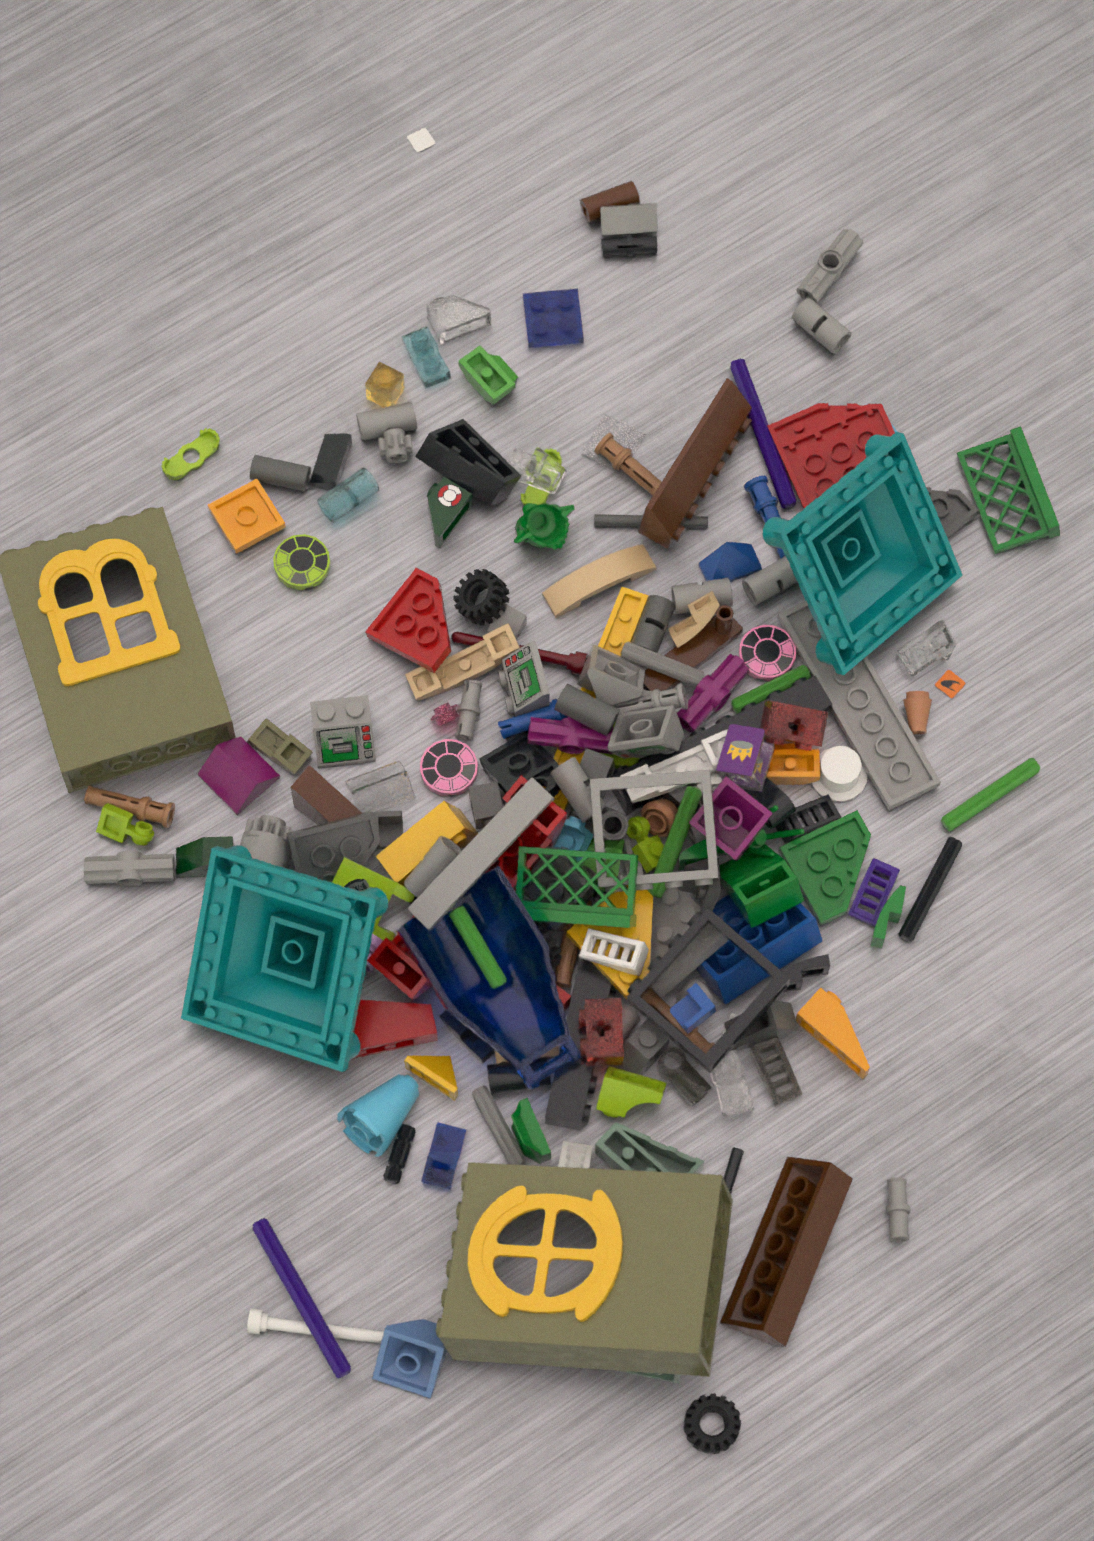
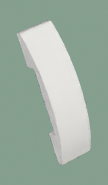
[620,729,728,803]

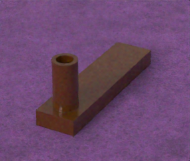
[643,605,743,691]

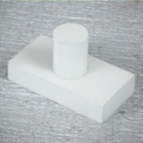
[558,1141,593,1168]

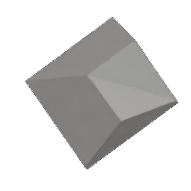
[577,644,645,705]

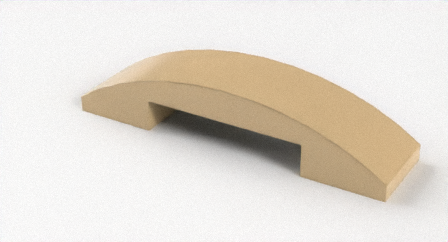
[542,544,657,618]
[405,623,520,701]

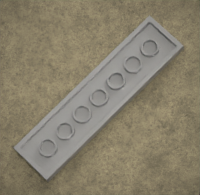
[778,601,941,811]

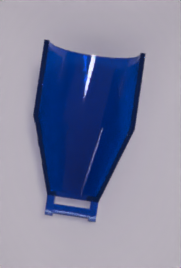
[395,866,582,1091]

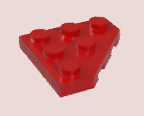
[365,568,451,673]

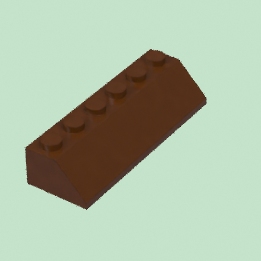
[638,378,752,549]
[720,1156,853,1347]

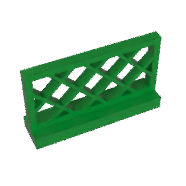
[957,426,1060,554]
[512,846,638,928]

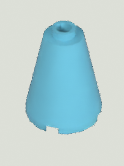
[337,1074,419,1157]

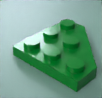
[779,810,871,926]

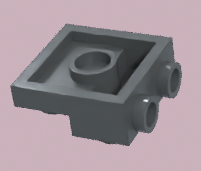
[515,846,598,931]

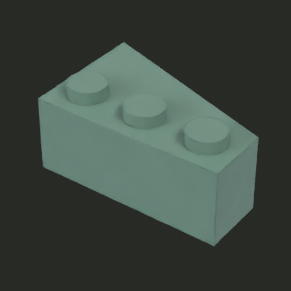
[594,1122,704,1174]

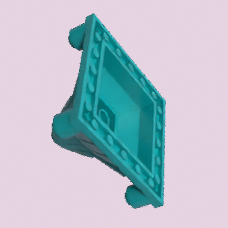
[762,432,963,675]
[181,845,388,1072]

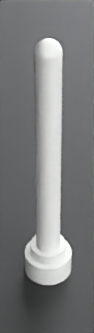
[247,1308,384,1344]

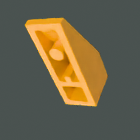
[796,987,870,1080]

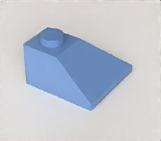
[372,1319,447,1398]

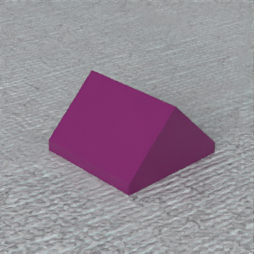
[198,736,280,815]

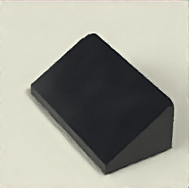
[309,433,352,492]

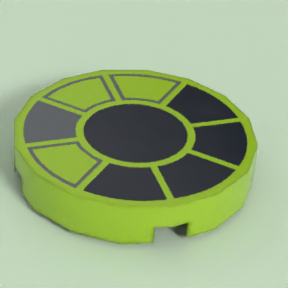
[273,534,330,590]

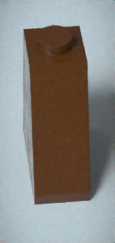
[290,765,363,825]

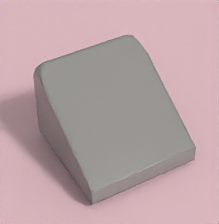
[487,603,527,639]

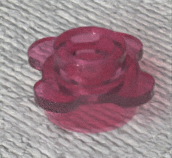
[430,702,459,727]

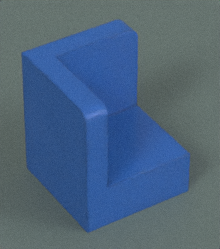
[670,983,716,1034]

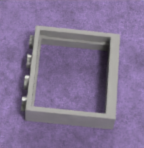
[590,770,719,893]

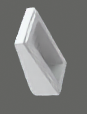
[579,928,648,976]

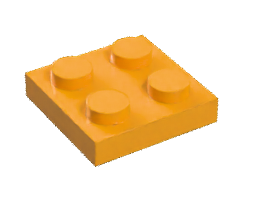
[208,479,286,554]

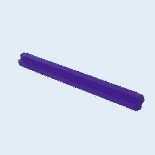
[730,358,796,509]
[253,1218,351,1378]

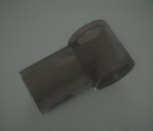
[657,1047,712,1106]

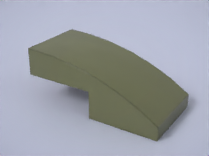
[247,718,313,775]

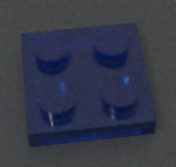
[523,288,584,348]

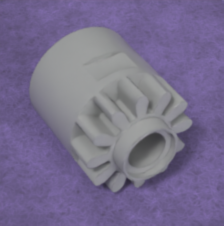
[240,815,292,868]

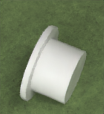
[812,746,868,803]

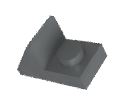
[678,858,721,912]

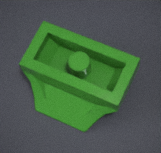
[458,345,518,405]

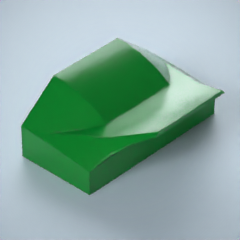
[511,1098,551,1164]

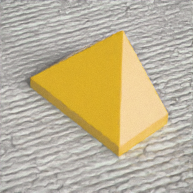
[404,1055,458,1101]

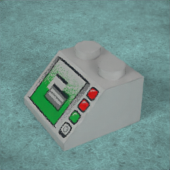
[498,641,550,717]
[310,695,376,768]
[608,705,684,759]

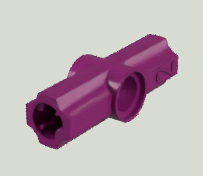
[677,654,749,733]
[527,717,615,755]

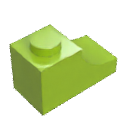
[596,1066,667,1118]

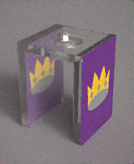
[716,724,775,792]

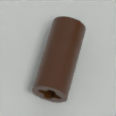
[580,181,640,223]

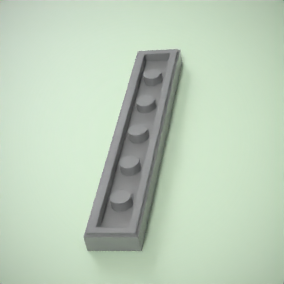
[407,777,555,930]

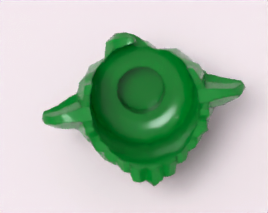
[514,502,575,550]

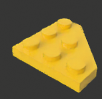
[566,885,653,1000]

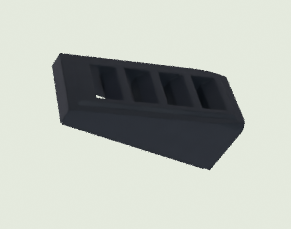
[775,794,842,844]

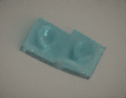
[402,326,451,388]

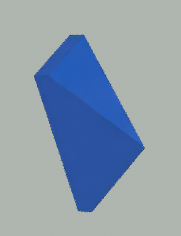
[699,542,762,582]

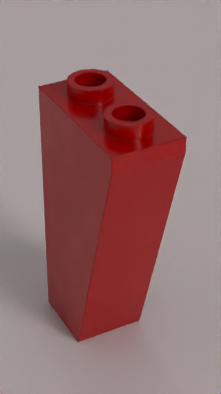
[353,999,438,1059]

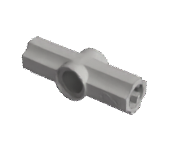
[796,229,863,303]
[84,851,175,887]

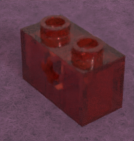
[760,701,828,751]
[579,998,624,1066]

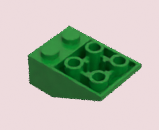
[719,844,804,928]

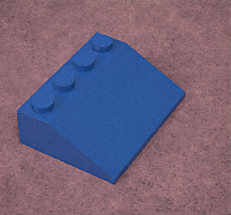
[696,894,823,1005]

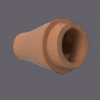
[903,691,932,735]

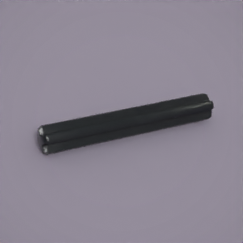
[899,837,962,942]

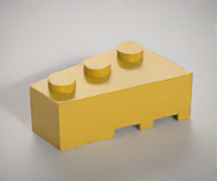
[376,801,478,885]

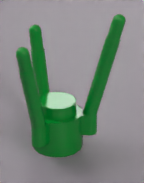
[744,805,804,857]

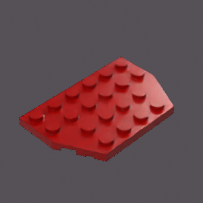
[767,403,895,508]

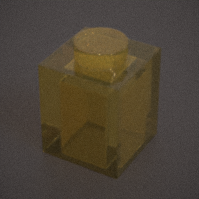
[365,361,405,407]

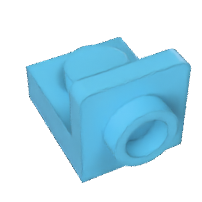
[554,816,594,862]

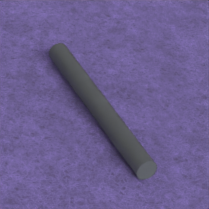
[594,514,708,528]

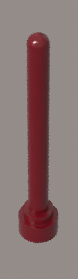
[451,631,588,675]

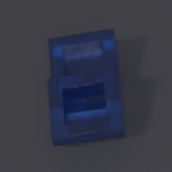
[421,1122,467,1190]

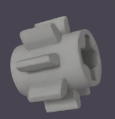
[378,428,413,463]

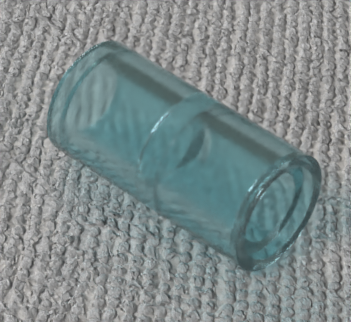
[317,467,379,523]

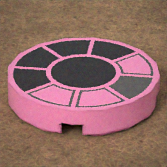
[739,625,796,681]
[420,739,478,797]

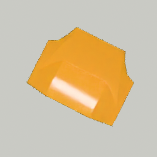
[766,743,820,785]

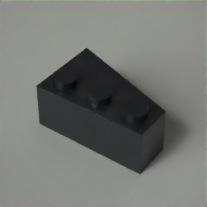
[415,419,521,506]

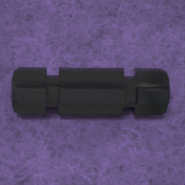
[384,1124,416,1184]

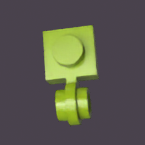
[96,803,154,846]
[626,816,664,873]

